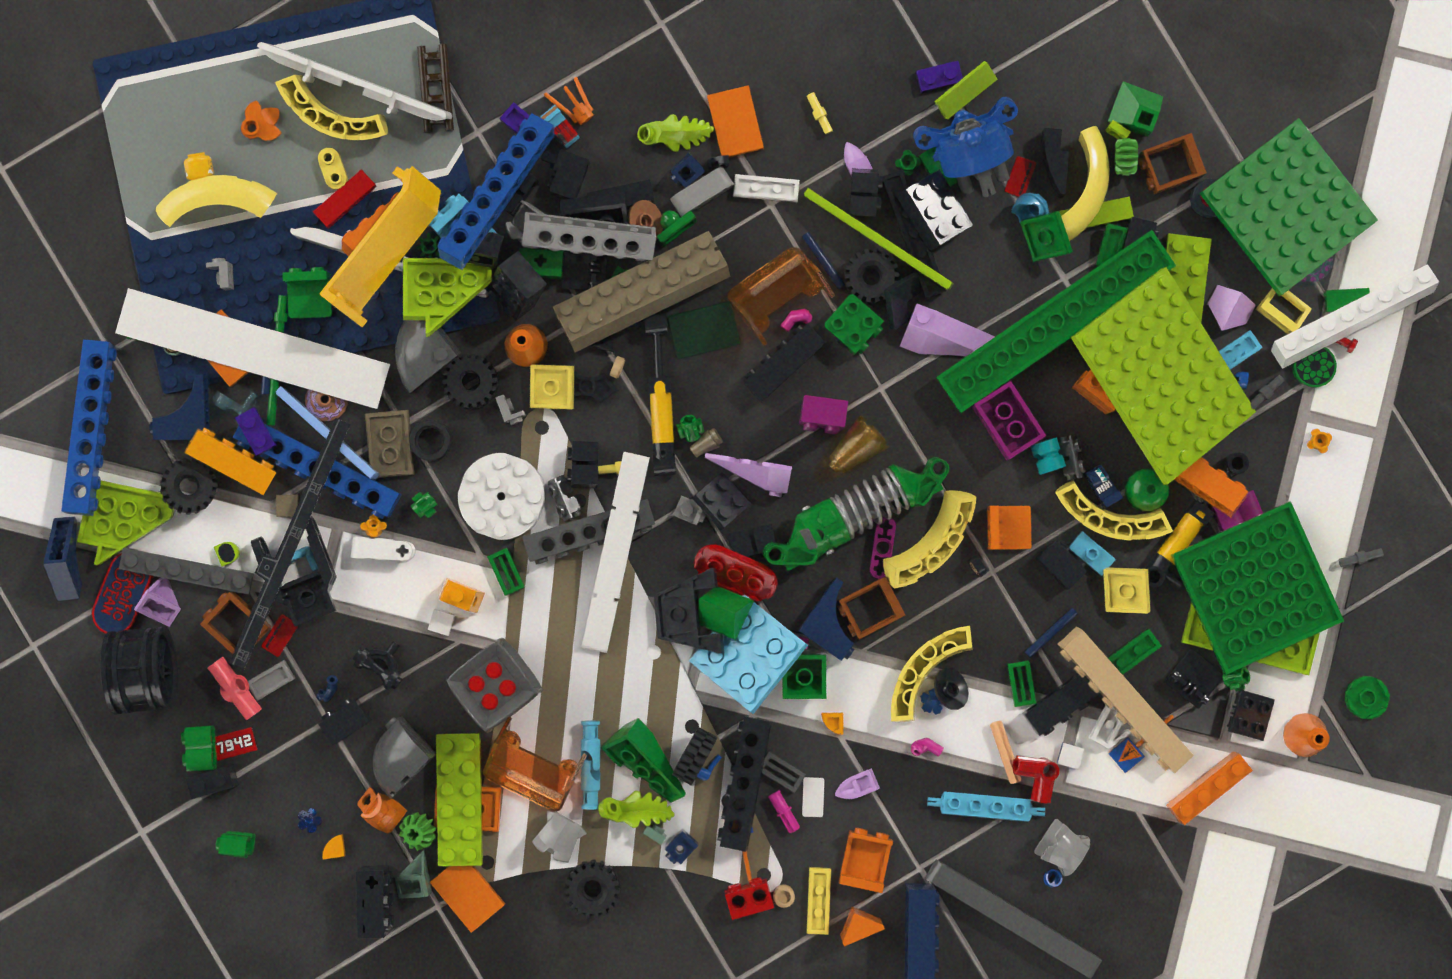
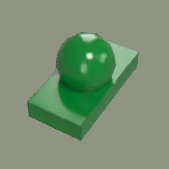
[656,210,697,247]

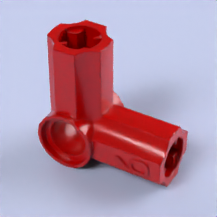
[1012,755,1059,804]

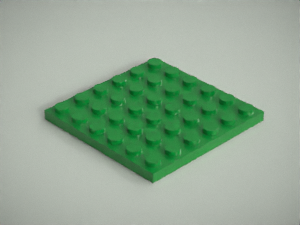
[1200,118,1378,296]
[1171,501,1344,675]

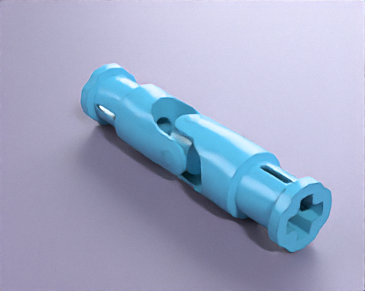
[581,720,600,810]

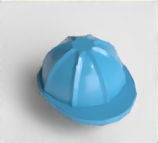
[1011,193,1049,224]

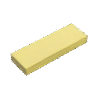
[807,867,831,935]

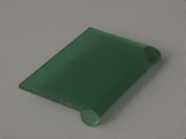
[668,301,741,359]

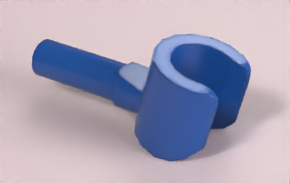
[697,755,722,781]

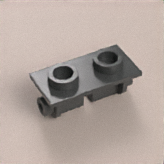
[1058,435,1086,480]
[547,475,581,522]

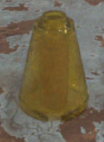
[829,415,889,473]

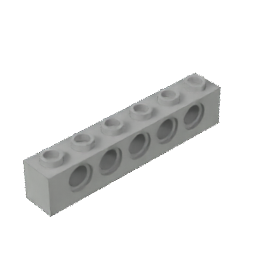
[522,212,656,261]

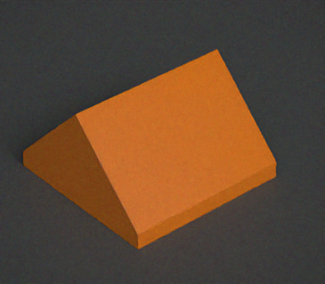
[840,907,885,946]

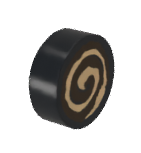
[968,556,987,578]

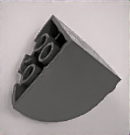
[395,320,461,393]
[373,716,436,799]

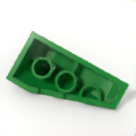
[601,718,686,803]

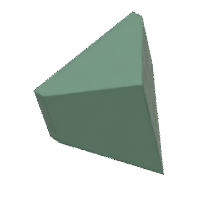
[395,850,432,899]

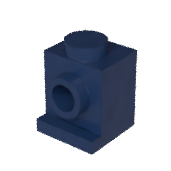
[670,152,705,188]
[665,829,699,864]

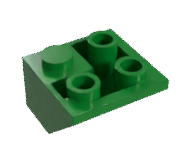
[1107,81,1163,137]

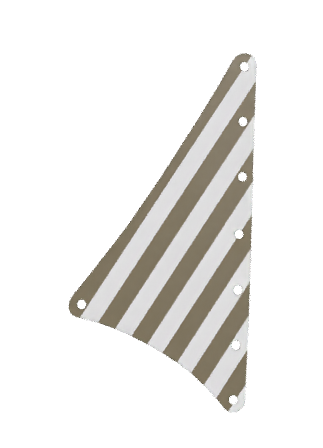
[475,408,783,894]

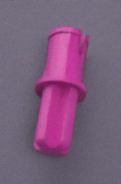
[768,790,800,833]

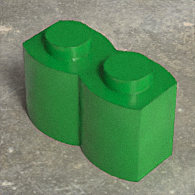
[181,725,217,771]
[216,831,256,858]

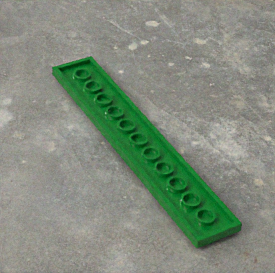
[936,230,1176,413]

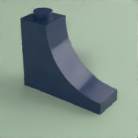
[149,373,210,440]
[43,516,82,601]
[798,577,855,661]

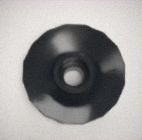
[934,668,969,710]

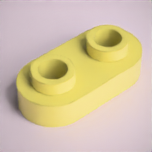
[318,148,348,191]

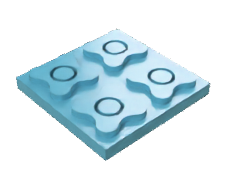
[689,593,808,714]

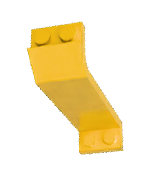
[320,166,441,327]

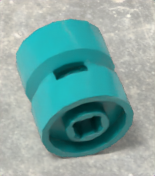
[1030,437,1066,475]

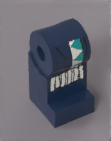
[1085,465,1123,508]

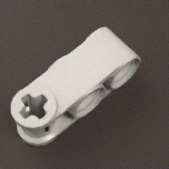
[351,536,416,561]

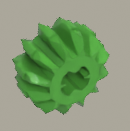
[1114,138,1138,175]
[398,812,437,851]

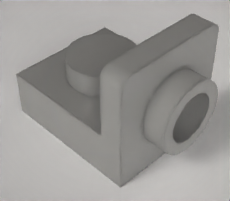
[206,258,234,291]
[495,394,526,425]
[673,495,706,526]

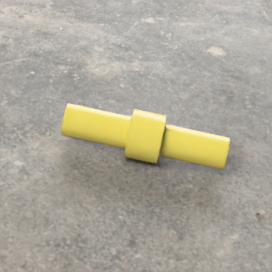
[807,92,833,135]
[598,461,622,475]

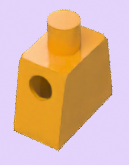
[439,578,485,613]

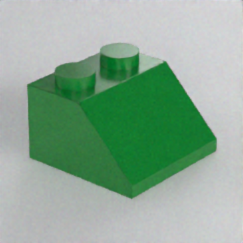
[782,654,827,699]

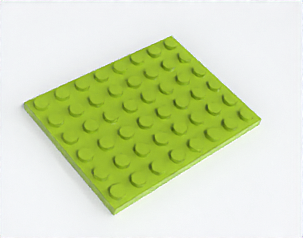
[1071,267,1256,485]

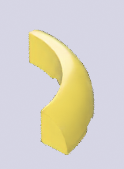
[275,75,388,140]
[1061,126,1110,241]
[156,175,277,227]
[1055,480,1173,540]
[883,490,977,588]
[891,626,973,722]

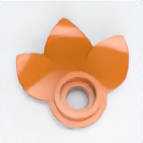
[241,100,281,141]

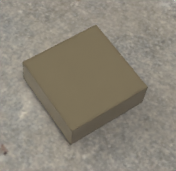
[276,495,299,517]

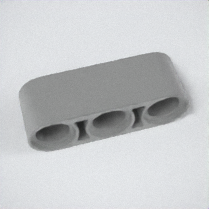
[670,166,734,217]

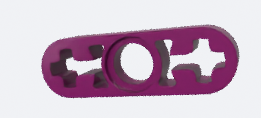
[869,517,896,579]

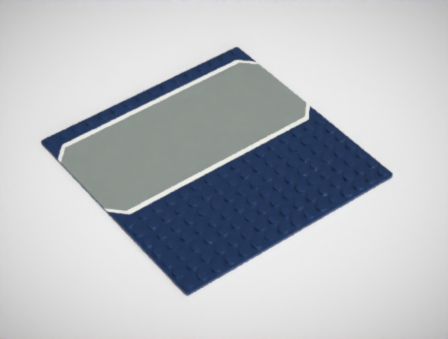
[93,0,500,394]

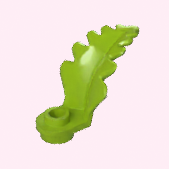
[637,114,714,152]
[598,791,675,828]

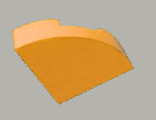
[821,712,843,735]
[323,834,346,859]

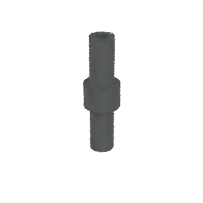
[1250,375,1285,409]
[1338,548,1384,567]

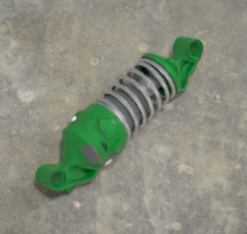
[763,457,949,571]

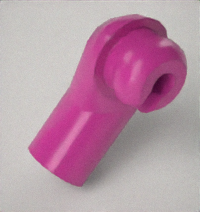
[780,309,812,332]
[911,738,944,757]

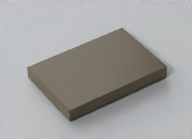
[365,410,415,478]

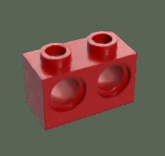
[725,877,774,920]

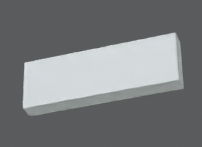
[733,174,800,202]

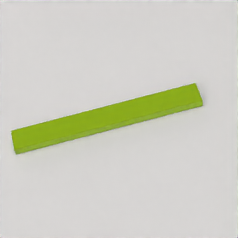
[804,188,954,290]

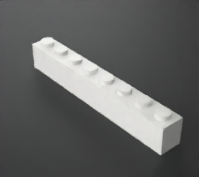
[1271,264,1439,369]

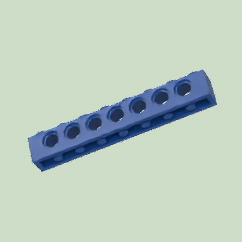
[438,113,554,270]
[61,339,117,516]
[233,424,402,519]

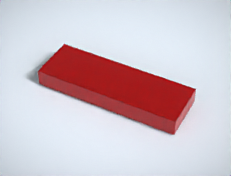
[313,169,377,229]

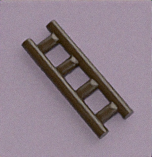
[417,44,454,133]

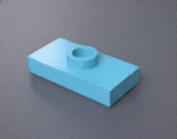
[1219,330,1262,370]
[1069,531,1116,576]

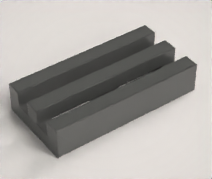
[762,751,806,793]

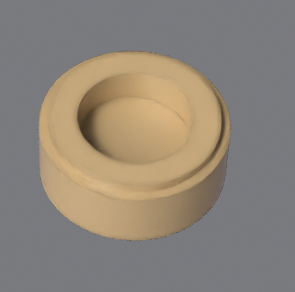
[610,356,625,378]
[773,885,795,908]

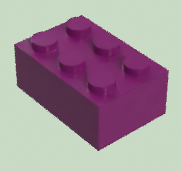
[972,381,1046,461]
[799,395,848,434]

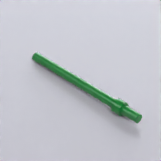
[266,295,288,426]

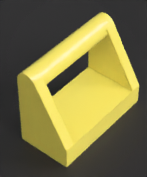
[1256,288,1312,334]

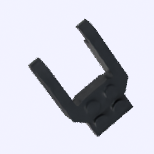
[251,516,337,627]

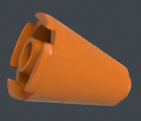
[505,324,548,367]
[1283,713,1330,757]

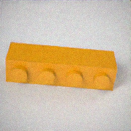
[185,427,276,495]

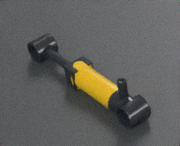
[645,313,676,476]
[1144,452,1249,588]

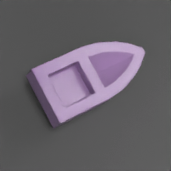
[844,142,873,177]
[835,768,880,799]

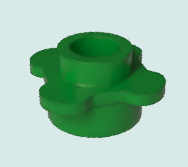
[895,150,921,176]

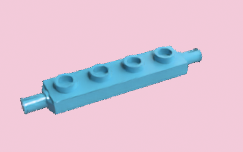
[927,792,1045,822]

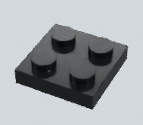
[692,472,751,530]

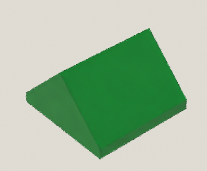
[699,587,754,641]

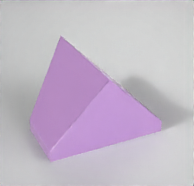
[1207,285,1256,331]
[134,577,181,627]

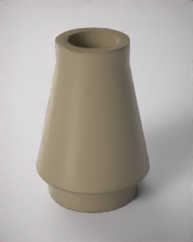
[690,428,723,457]

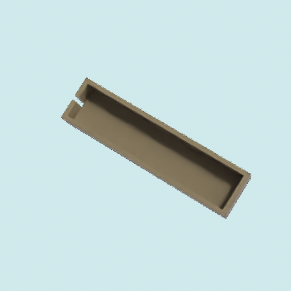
[553,231,730,352]

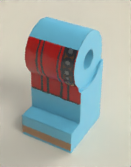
[540,105,580,149]

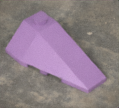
[899,304,995,356]
[705,453,792,497]

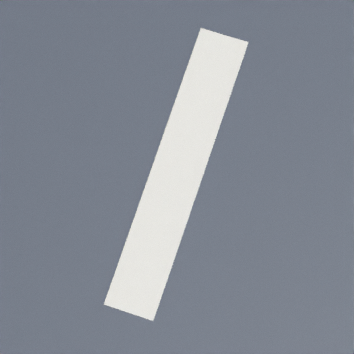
[115,288,390,409]

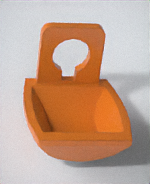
[357,787,407,834]

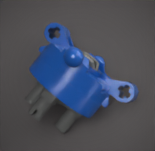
[913,97,1018,197]

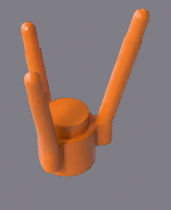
[544,77,594,125]

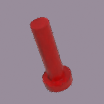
[1336,337,1358,353]

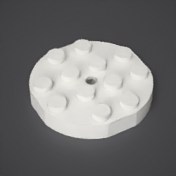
[458,453,546,540]

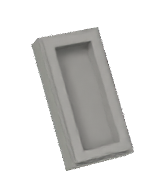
[248,660,296,701]

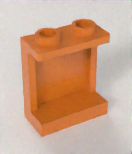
[1072,369,1115,414]
[839,827,893,893]

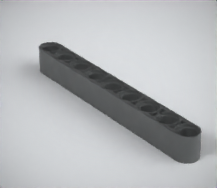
[925,859,1102,979]

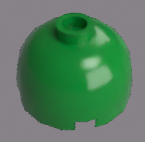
[1125,469,1169,512]

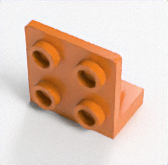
[987,506,1032,550]

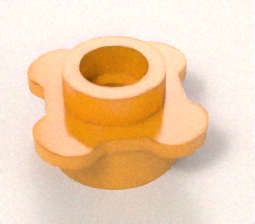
[1307,429,1332,453]
[360,515,387,538]

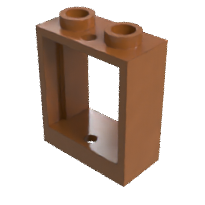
[1138,133,1207,195]
[837,576,905,639]
[200,592,272,654]

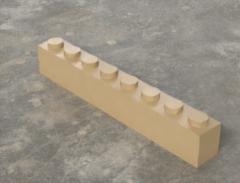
[1057,626,1194,773]

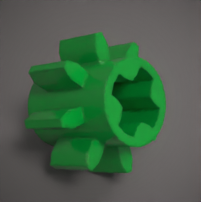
[416,233,440,258]
[676,415,704,442]
[411,492,438,518]
[1223,667,1250,691]

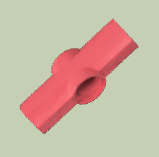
[207,657,262,720]

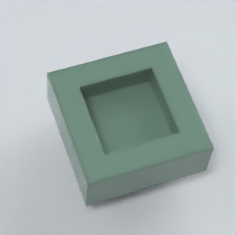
[643,823,667,845]

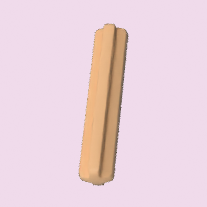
[990,720,1022,784]

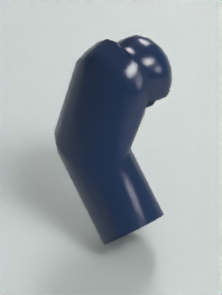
[317,675,338,702]

